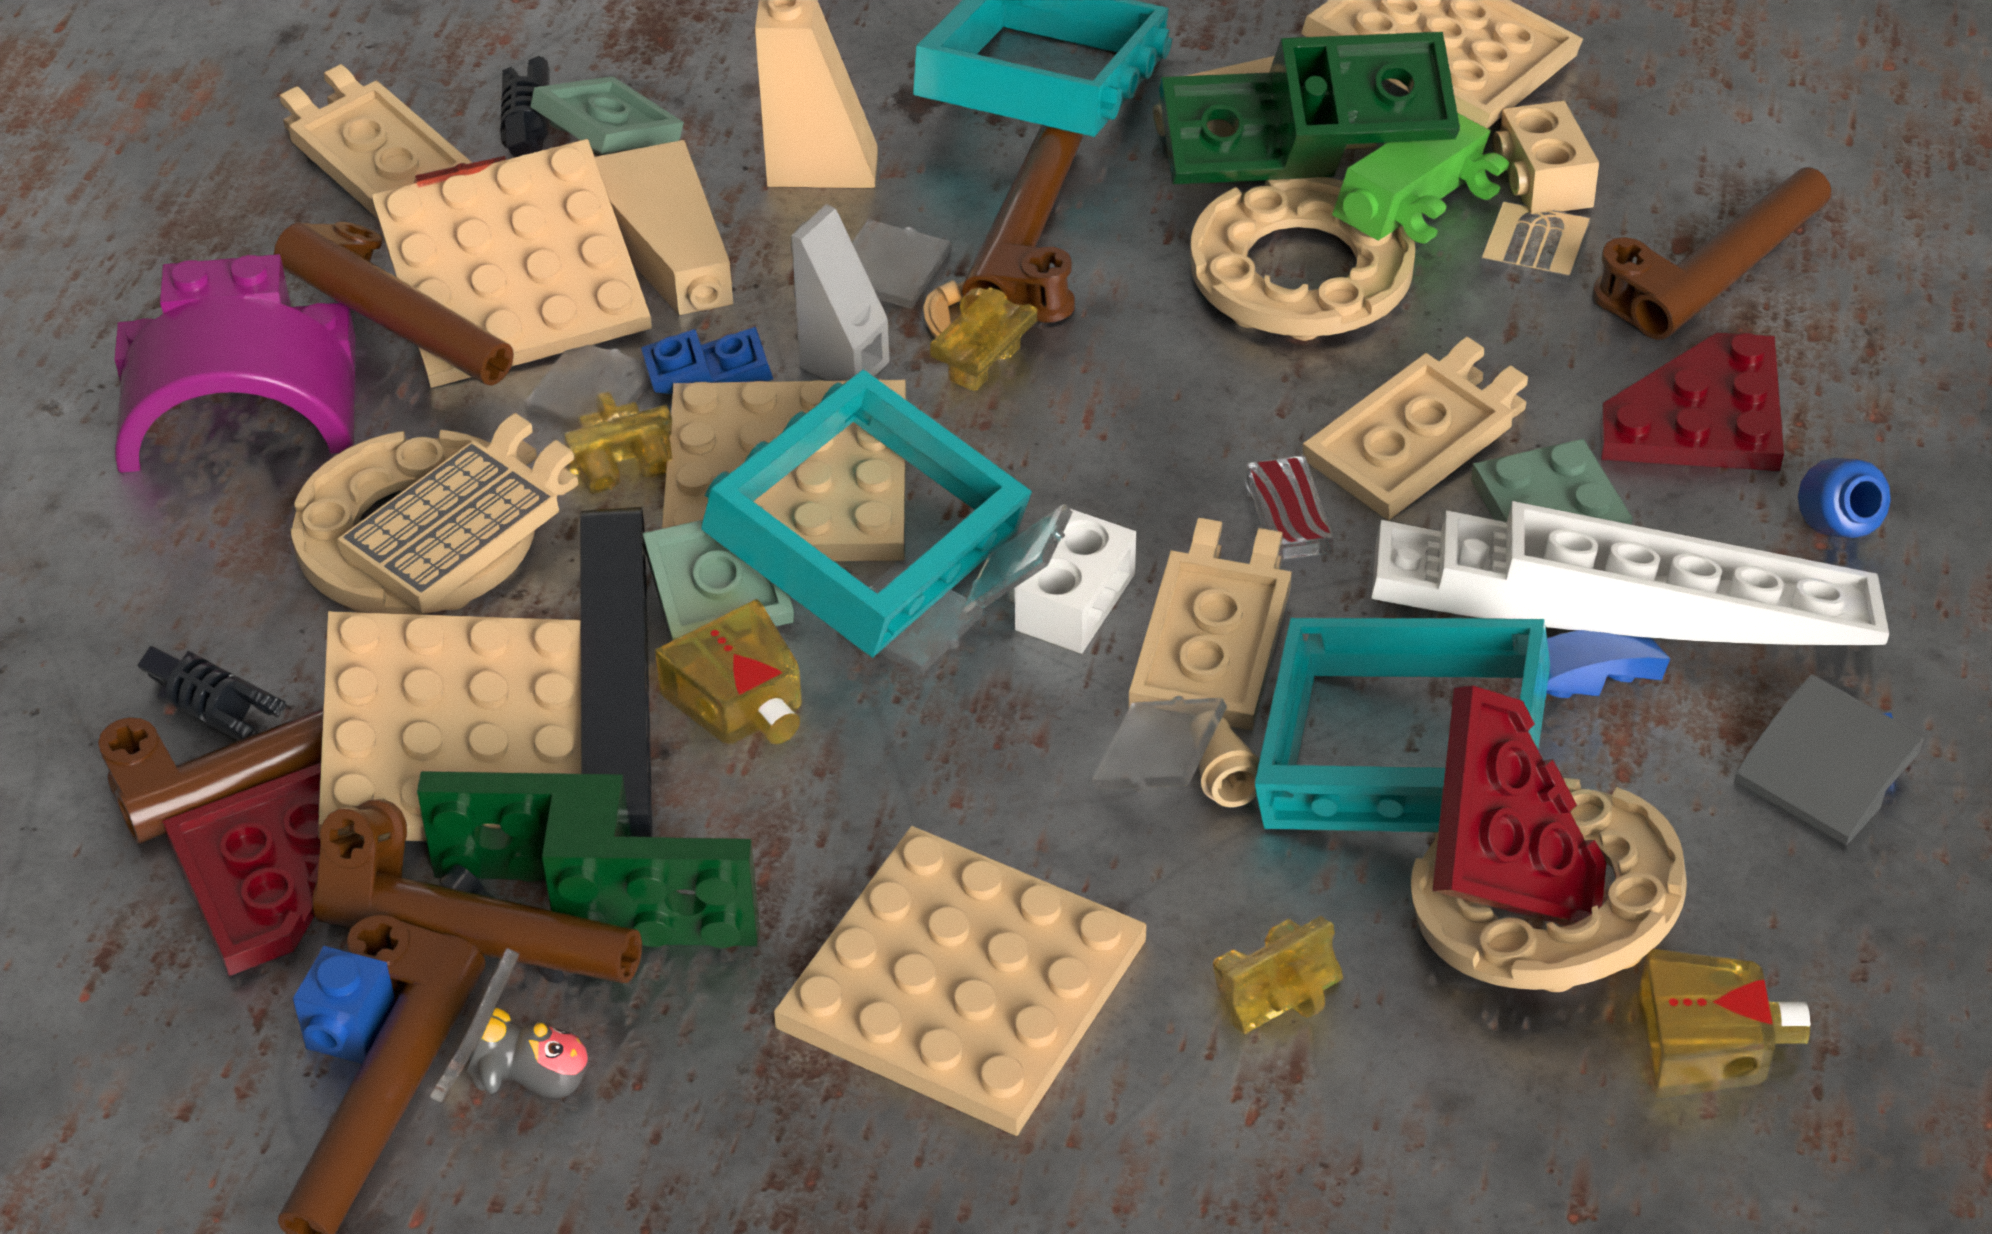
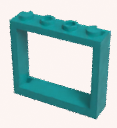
[913,0,1173,137]
[701,369,1032,658]
[1254,618,1550,832]

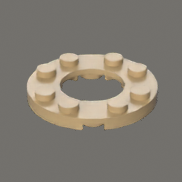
[1190,177,1415,341]
[290,430,535,615]
[1411,778,1687,992]

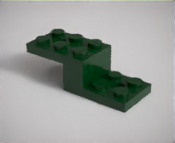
[1159,32,1460,184]
[417,771,760,948]

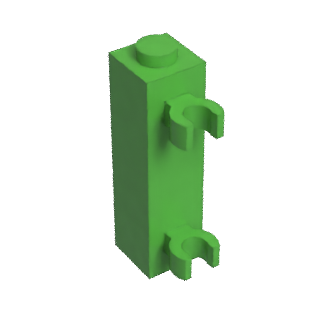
[1332,113,1510,244]

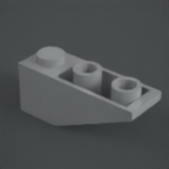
[790,204,890,381]

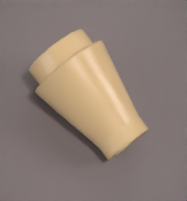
[1193,716,1260,807]

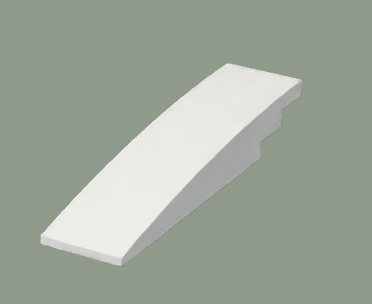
[1371,501,1889,645]

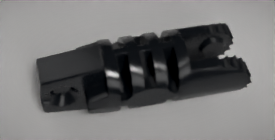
[500,56,550,157]
[137,646,287,741]

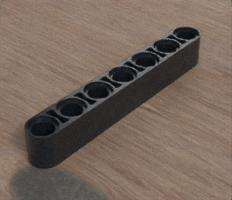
[580,507,653,837]

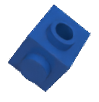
[293,946,396,1064]

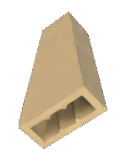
[755,0,878,188]
[595,140,733,315]

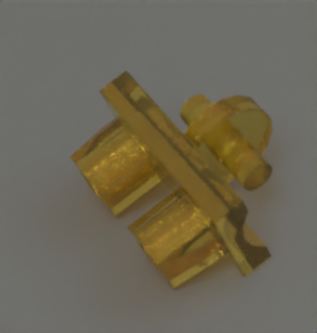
[930,287,1037,390]
[564,392,673,494]
[1213,916,1343,1034]

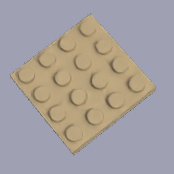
[1301,0,1583,129]
[371,139,652,388]
[662,379,906,562]
[318,611,581,841]
[774,826,1146,1136]

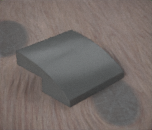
[1734,674,1924,846]

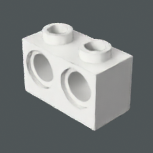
[1009,509,1136,654]

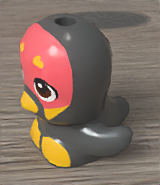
[467,1007,588,1099]

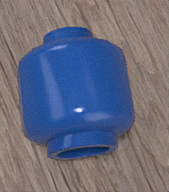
[1797,458,1891,538]

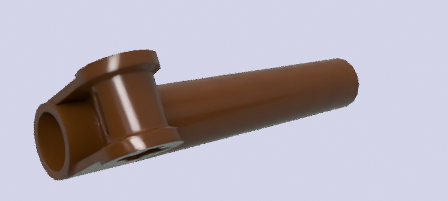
[962,125,1083,322]
[1592,167,1832,340]
[273,222,514,386]
[98,708,324,844]
[313,799,642,983]
[277,915,486,1234]

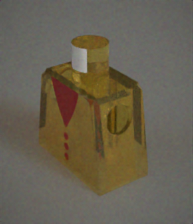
[655,599,802,744]
[1638,949,1810,1098]

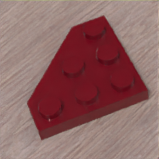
[1600,332,1784,471]
[1432,685,1607,926]
[162,763,321,976]

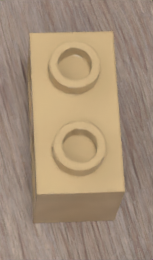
[1493,101,1599,216]

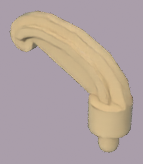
[923,280,965,347]

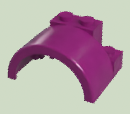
[114,254,356,473]

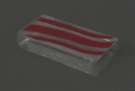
[1246,455,1333,560]

